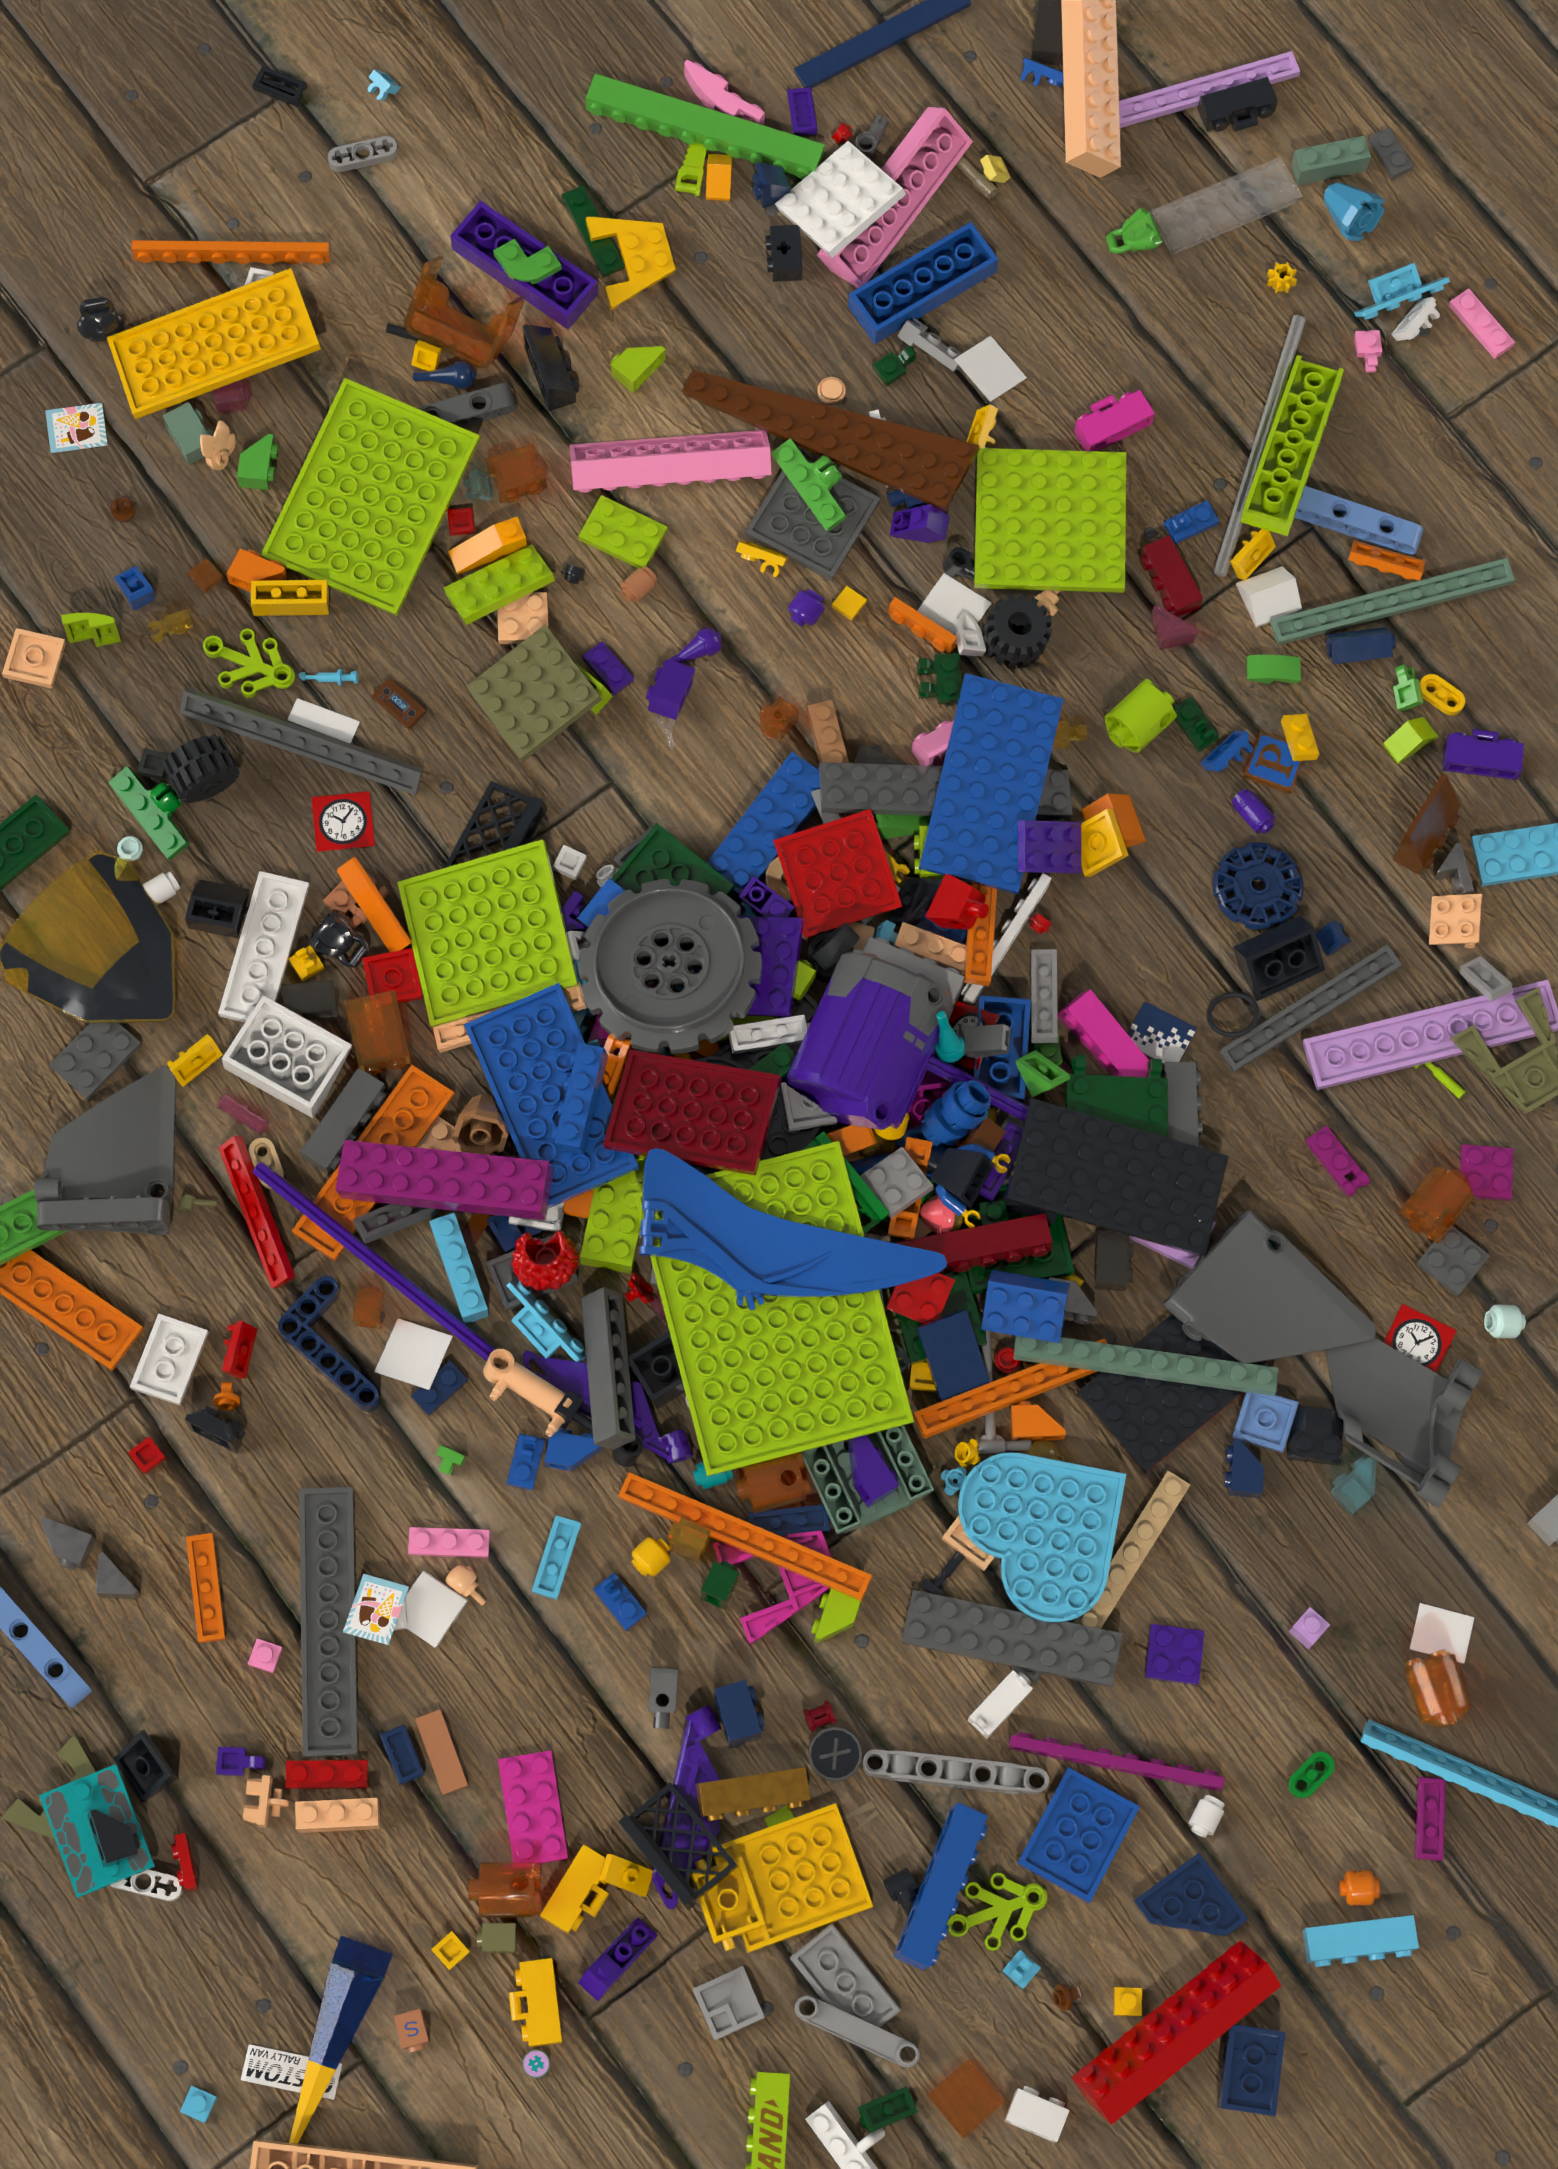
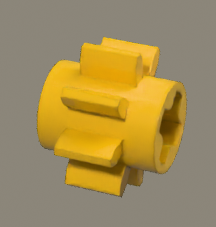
[1267,262,1297,293]

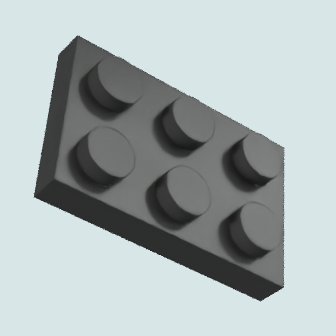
[49,1020,141,1101]
[486,1235,579,1311]

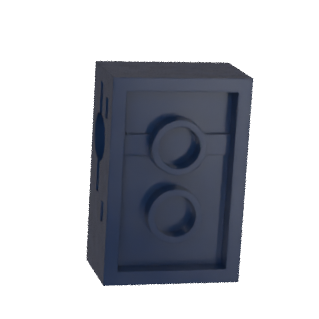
[1217,2025,1285,2116]

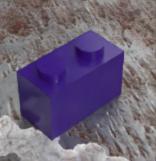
[646,659,695,720]

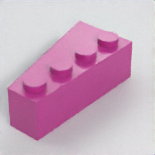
[1057,989,1150,1077]

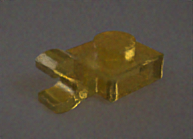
[147,609,193,643]
[1052,721,1087,748]

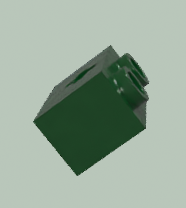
[700,1561,739,1610]

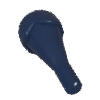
[413,361,476,389]

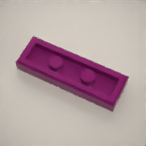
[1415,1777,1446,1861]

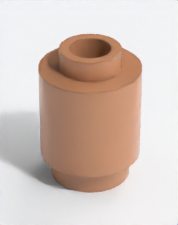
[620,566,657,603]

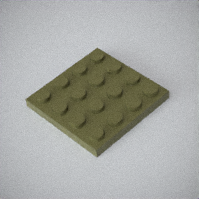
[466,625,603,762]

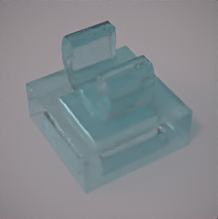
[463,469,494,502]

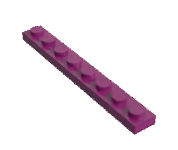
[1008,1732,1225,1792]

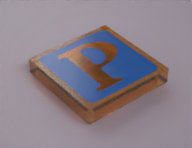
[1243,730,1303,795]

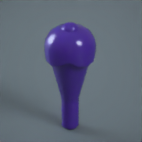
[662,628,722,666]

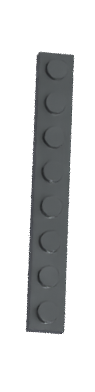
[1219,944,1402,1073]

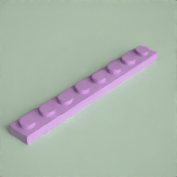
[1119,51,1300,128]

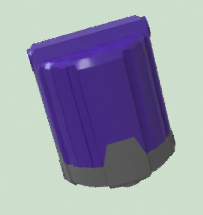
[786,949,953,1130]

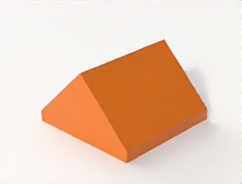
[1081,793,1146,848]

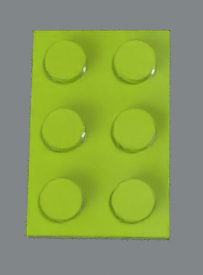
[578,495,668,569]

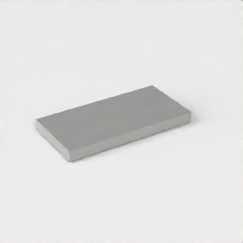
[789,1923,901,2028]

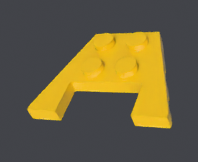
[585,217,676,310]

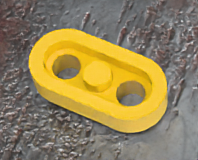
[1420,674,1465,716]

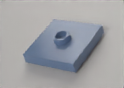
[1233,1392,1299,1453]

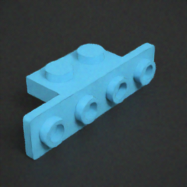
[1354,263,1450,320]
[506,1279,586,1362]

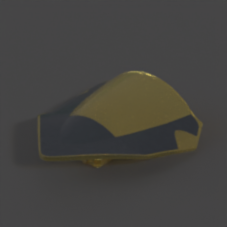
[0,850,175,1023]

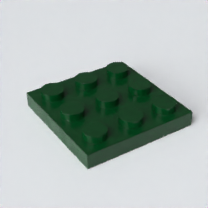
[889,1271,987,1365]

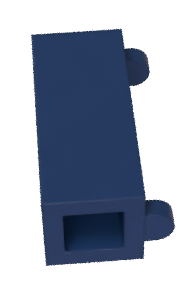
[1326,627,1396,664]

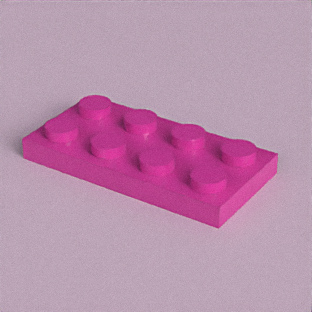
[498,1750,568,1868]

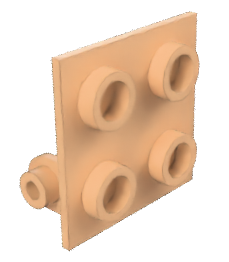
[1429,894,1482,948]

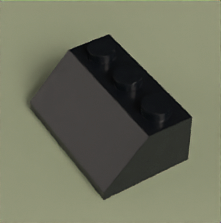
[522,324,579,411]
[1233,916,1325,1001]

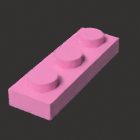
[1448,289,1515,359]
[408,1527,490,1558]

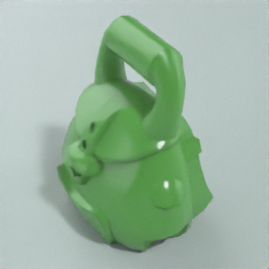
[1106,208,1163,254]

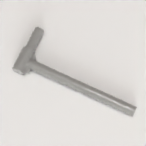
[978,1319,1032,1454]

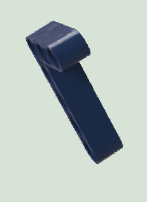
[278,1276,380,1412]

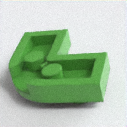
[493,239,562,284]

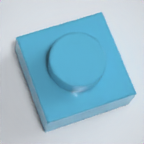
[180,2086,218,2123]

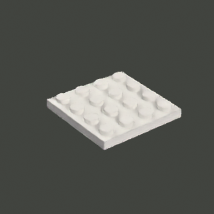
[775,141,906,258]

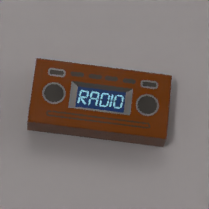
[372,678,426,730]

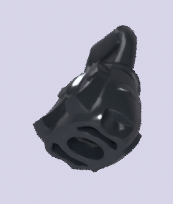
[77,297,125,342]
[309,909,370,967]

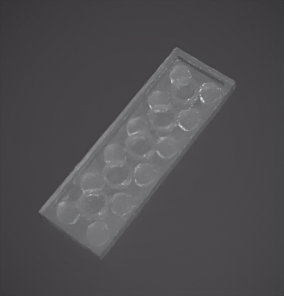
[1151,156,1303,255]

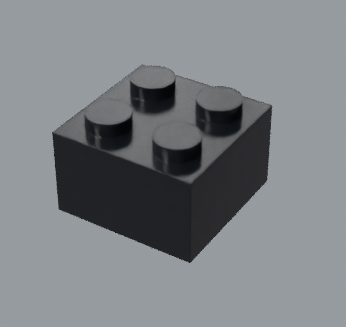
[628,1331,685,1409]

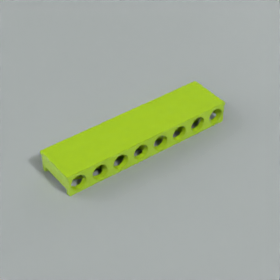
[1240,355,1344,536]

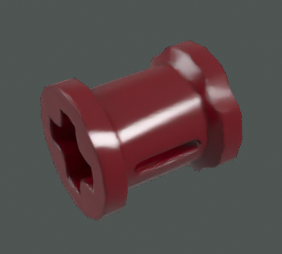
[802,1700,836,1732]

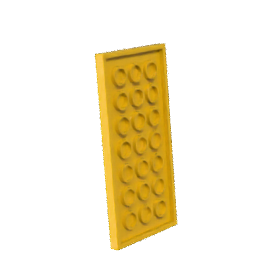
[107,268,321,419]

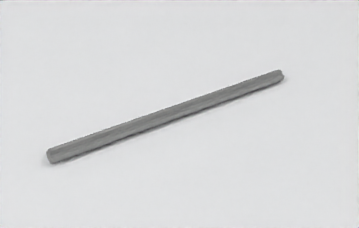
[1214,315,1306,577]

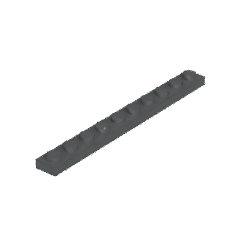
[179,687,424,795]

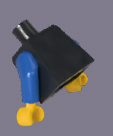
[927,1144,1010,1228]

